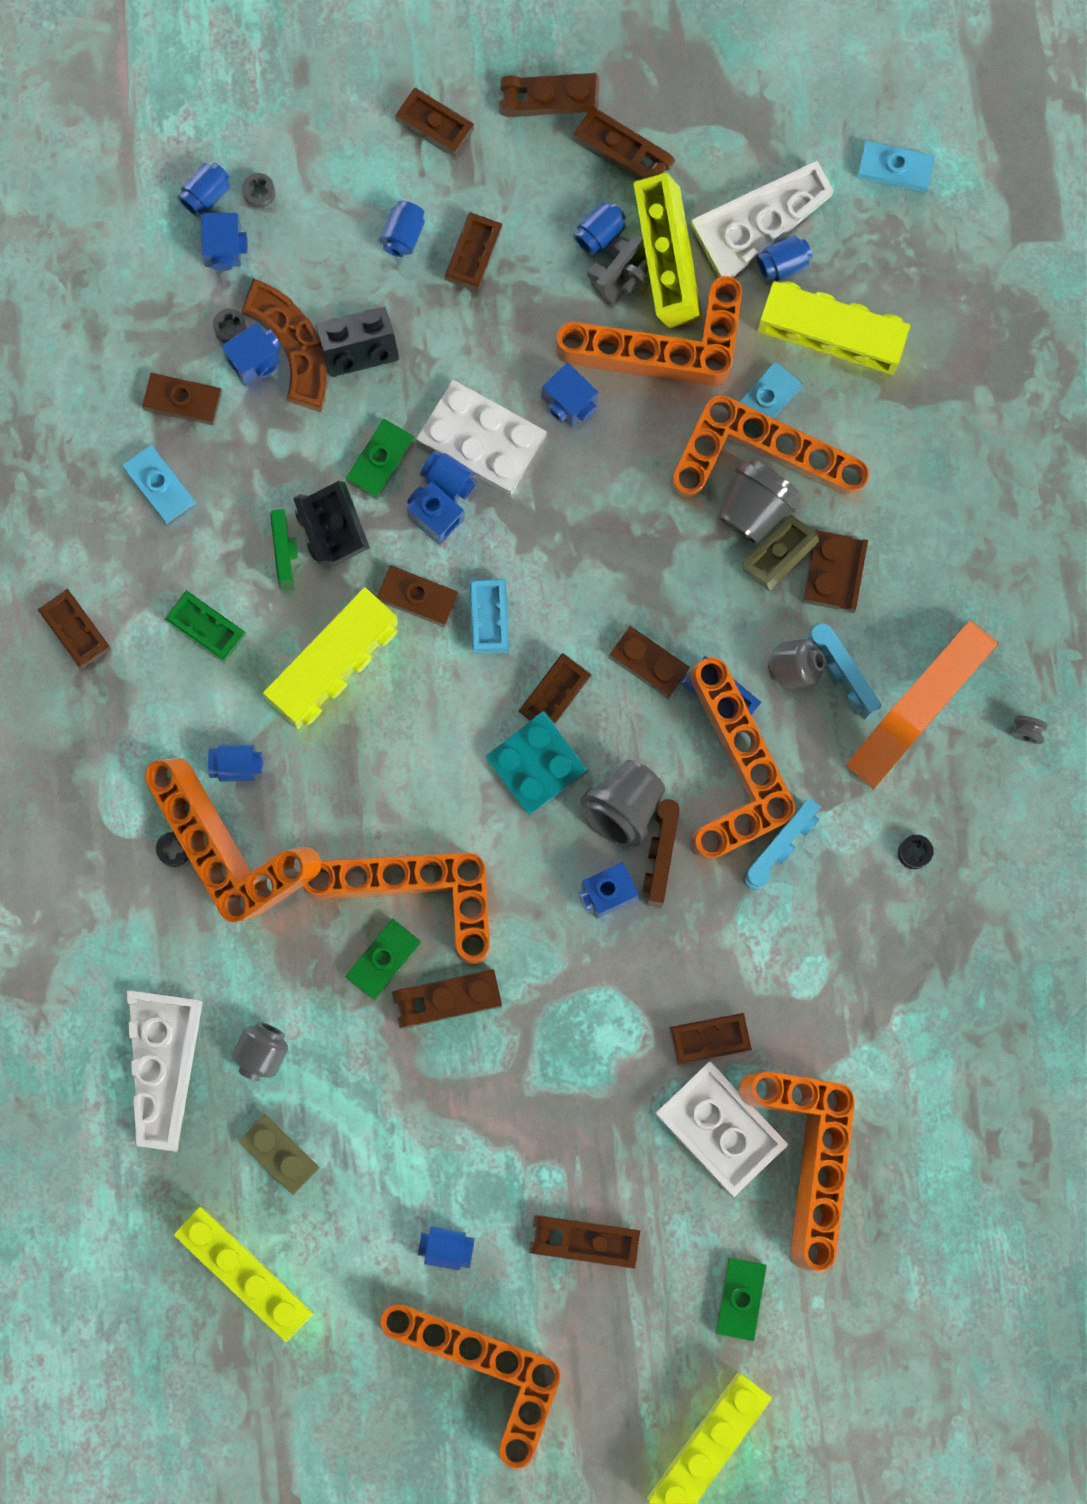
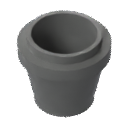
[717,459,801,544]
[580,760,665,847]

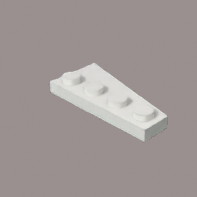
[690,161,834,278]
[127,990,203,1152]

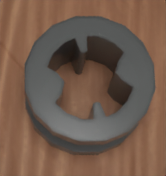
[243,173,275,208]
[213,309,247,344]
[1011,716,1048,744]

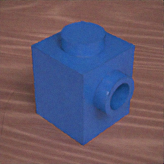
[202,213,248,271]
[221,322,281,385]
[541,362,598,427]
[407,481,464,545]
[578,862,639,919]

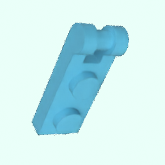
[808,623,882,720]
[743,797,821,890]

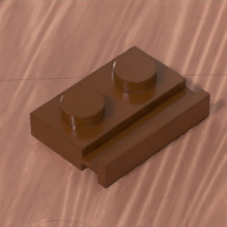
[803,530,868,613]

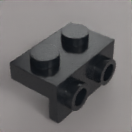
[316,306,399,377]
[293,480,370,566]

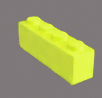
[633,172,703,329]
[757,281,911,375]
[263,587,398,730]
[174,1206,314,1342]
[646,1373,772,1504]

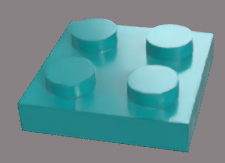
[485,711,589,815]

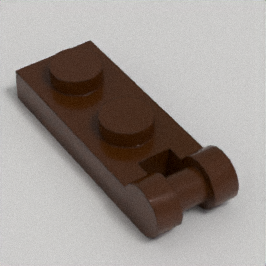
[499,73,600,117]
[573,110,675,180]
[642,799,680,908]
[392,969,502,1029]
[529,1215,640,1269]

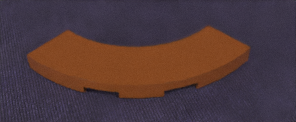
[242,278,327,413]

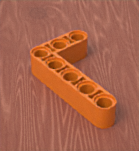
[556,276,742,386]
[671,395,869,498]
[845,620,999,790]
[690,657,795,858]
[145,758,321,923]
[303,853,490,965]
[739,1072,855,1271]
[380,1304,561,1469]

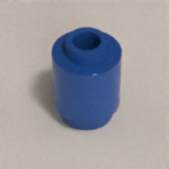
[178,163,230,217]
[379,201,425,257]
[573,202,626,255]
[756,235,812,282]
[420,451,476,502]
[208,744,263,782]
[418,1226,475,1271]

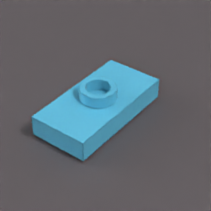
[857,141,935,193]
[728,361,803,438]
[122,445,196,525]
[469,579,509,654]

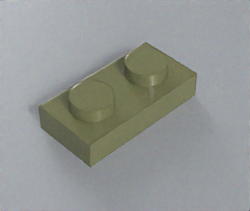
[741,515,819,591]
[239,1115,320,1195]

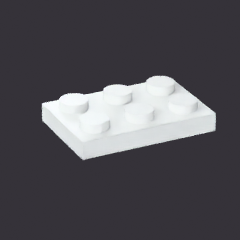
[416,379,547,496]
[655,1062,789,1197]

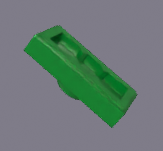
[346,418,415,499]
[270,509,298,590]
[164,590,246,663]
[345,918,422,1001]
[715,1258,767,1341]

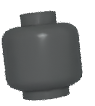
[768,639,826,689]
[232,1022,288,1081]

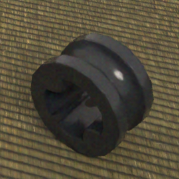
[156,832,189,868]
[898,835,934,870]

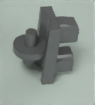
[587,234,651,306]

